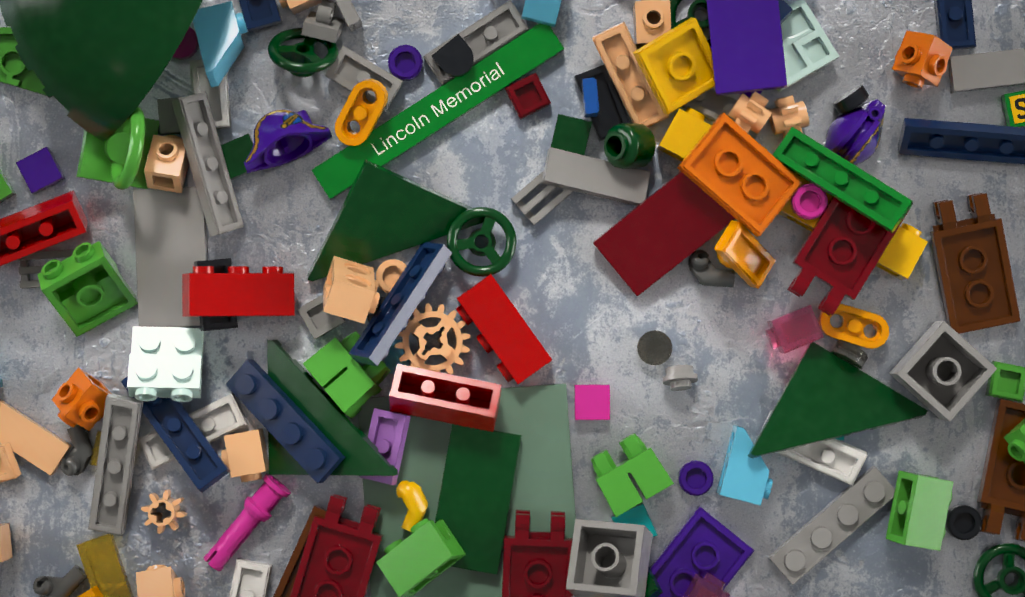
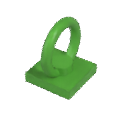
[77,107,159,190]

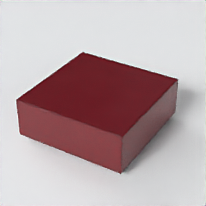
[505,73,551,120]

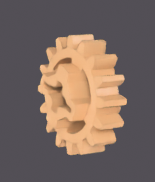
[394,303,471,374]

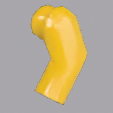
[396,480,428,532]

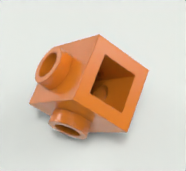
[892,30,953,89]
[51,367,112,431]

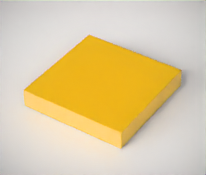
[633,17,715,115]

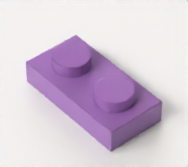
[359,408,411,485]

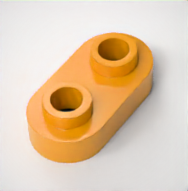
[335,79,388,146]
[818,304,889,349]

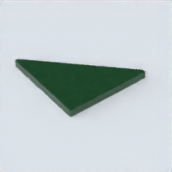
[307,159,485,281]
[267,340,398,476]
[748,341,928,458]

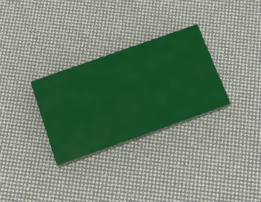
[435,424,522,575]

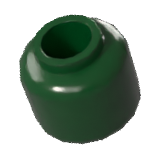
[604,123,656,169]

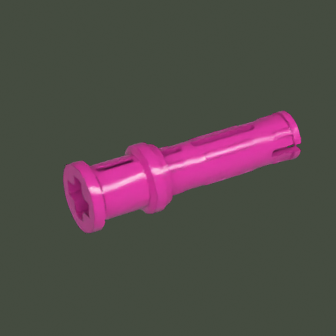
[203,474,291,571]

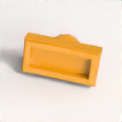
[714,220,776,289]

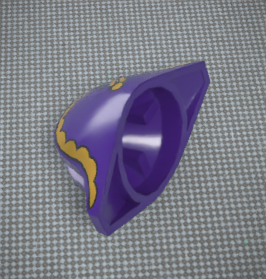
[824,99,885,165]
[244,109,332,173]

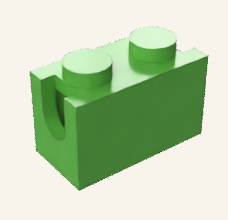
[886,470,953,551]
[376,518,466,597]

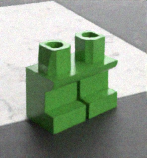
[303,331,391,419]
[591,433,674,517]

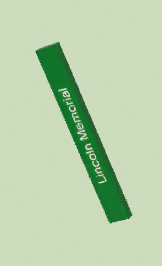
[312,23,564,200]

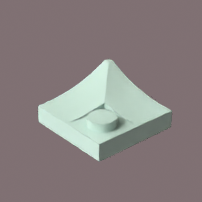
[777,0,839,92]

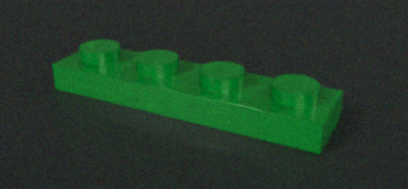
[773,127,913,234]

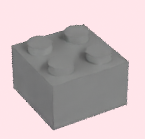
[889,321,997,421]
[566,519,653,597]

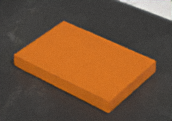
[677,113,803,237]

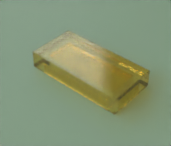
[76,533,134,597]

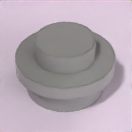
[663,365,698,391]

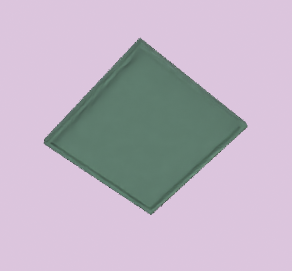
[358,383,576,597]

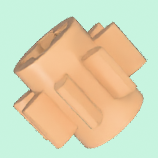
[728,91,772,134]
[768,95,809,138]
[141,489,187,534]

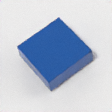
[581,78,599,118]

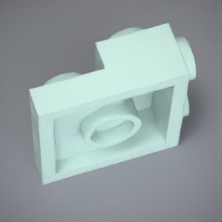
[127,326,204,402]

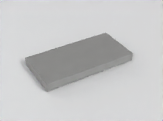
[133,187,208,327]

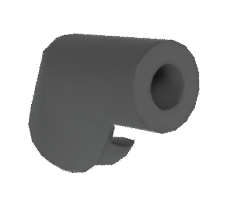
[688,250,735,288]
[61,425,94,476]
[33,565,88,597]

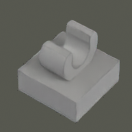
[301,0,345,43]

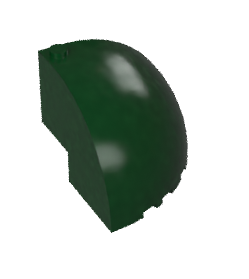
[0,0,203,142]

